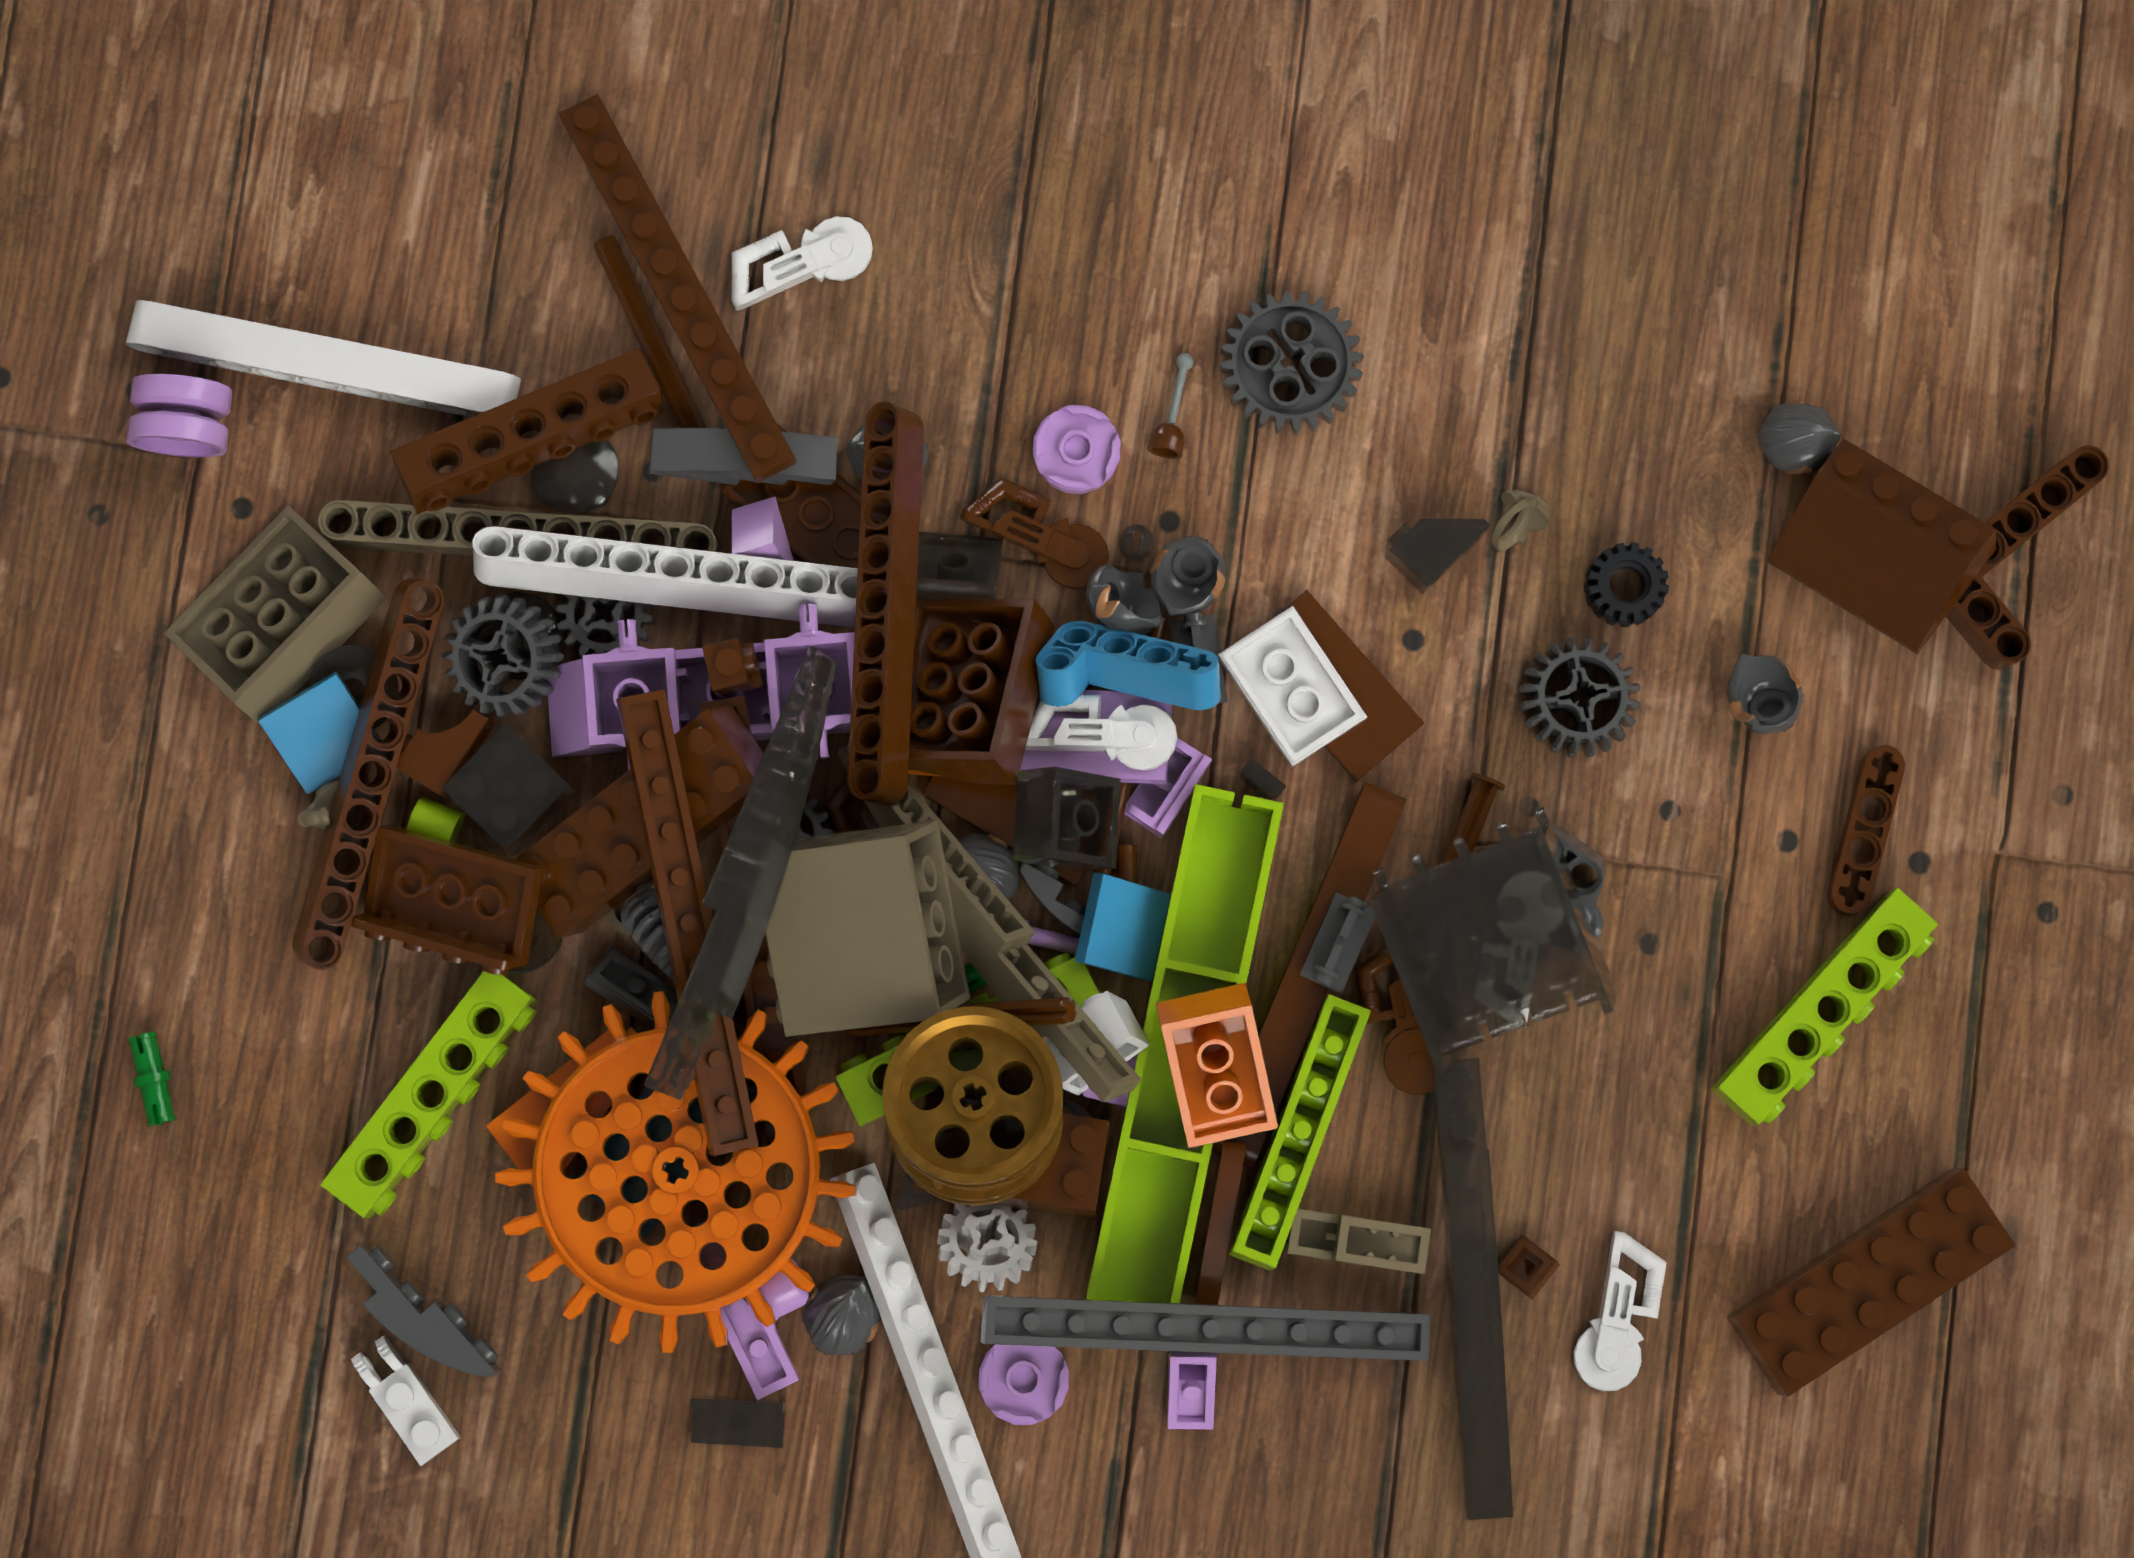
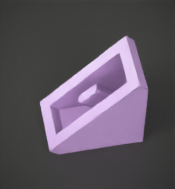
[732,497,794,588]

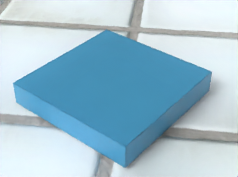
[258,671,381,795]
[1074,873,1171,982]

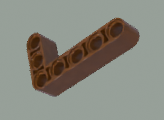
[1946,445,2109,670]

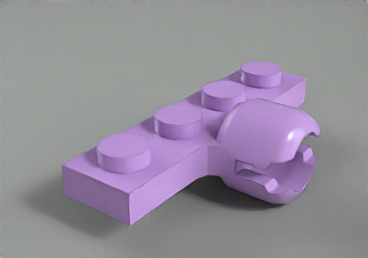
[692,1220,809,1400]

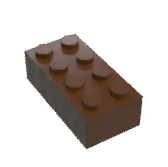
[913,1093,1110,1220]

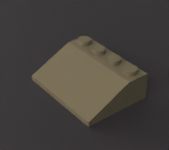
[163,505,388,727]

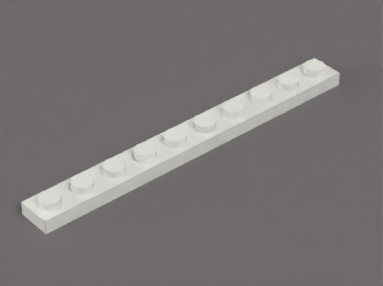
[830,1163,1022,1558]

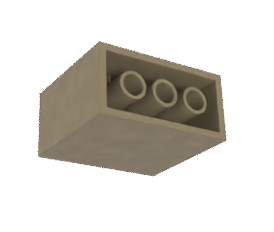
[750,820,970,1037]

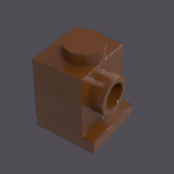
[702,638,764,698]

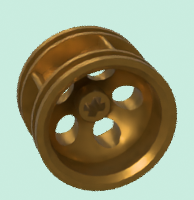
[883,1006,1063,1206]

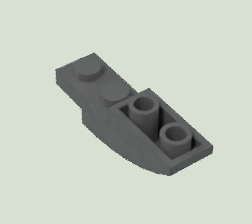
[346,1245,501,1378]

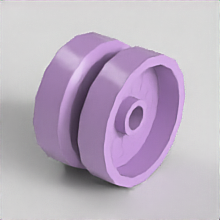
[126,374,232,458]

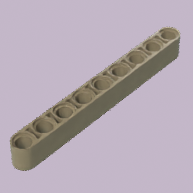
[318,500,720,556]

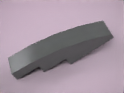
[649,428,838,485]

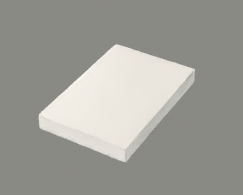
[1217,606,1367,768]

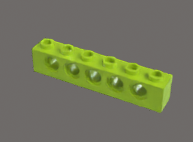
[1710,888,1939,1126]
[835,952,1099,1127]
[320,971,538,1218]
[1227,994,1371,1271]

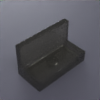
[690,1395,787,1448]

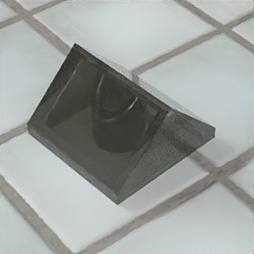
[916,532,1003,599]

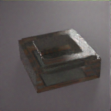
[1239,758,1286,801]

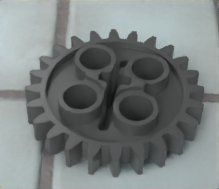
[1219,290,1364,435]

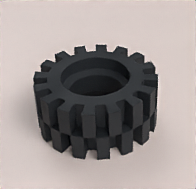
[1584,542,1669,627]

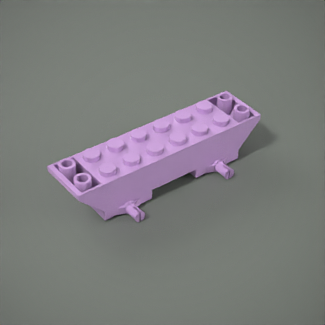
[548,604,855,770]

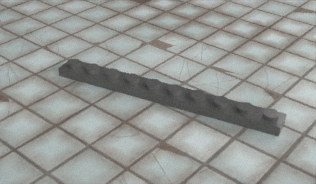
[980,1295,1431,1361]

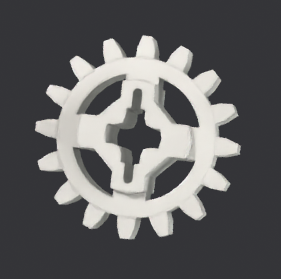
[937,1203,1037,1292]

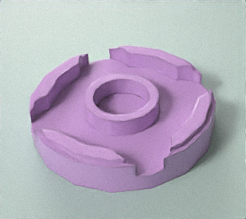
[1033,405,1121,494]
[979,1344,1069,1425]

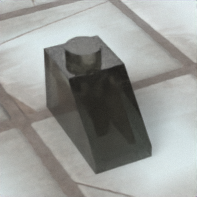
[1385,519,1490,595]

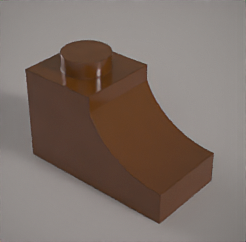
[396,709,495,799]

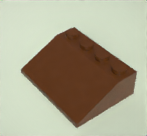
[1768,438,1996,654]
[879,599,1055,785]

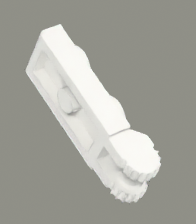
[351,1335,461,1466]

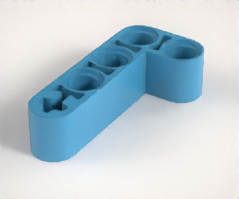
[1036,621,1221,710]

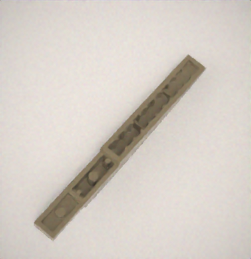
[837,745,1141,1102]

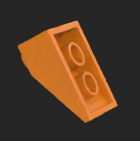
[1156,983,1278,1148]

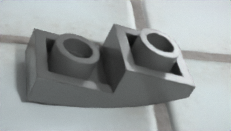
[1020,861,1086,937]

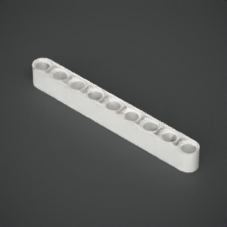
[126,300,521,417]
[472,527,858,627]

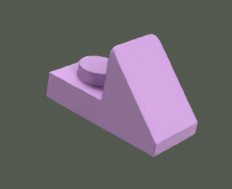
[1167,1351,1217,1430]

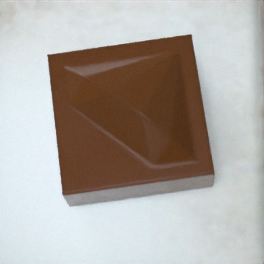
[1494,1234,1560,1300]

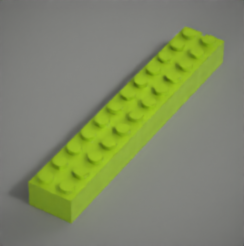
[1085,784,1284,1303]

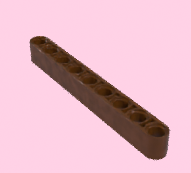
[848,401,924,806]
[292,578,444,970]
[1212,781,1407,1168]

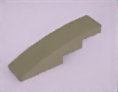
[1242,1201,1431,1274]

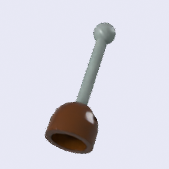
[1147,353,1194,459]

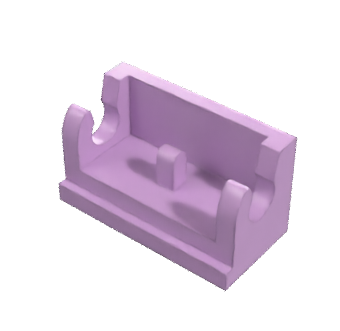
[1124,739,1212,839]

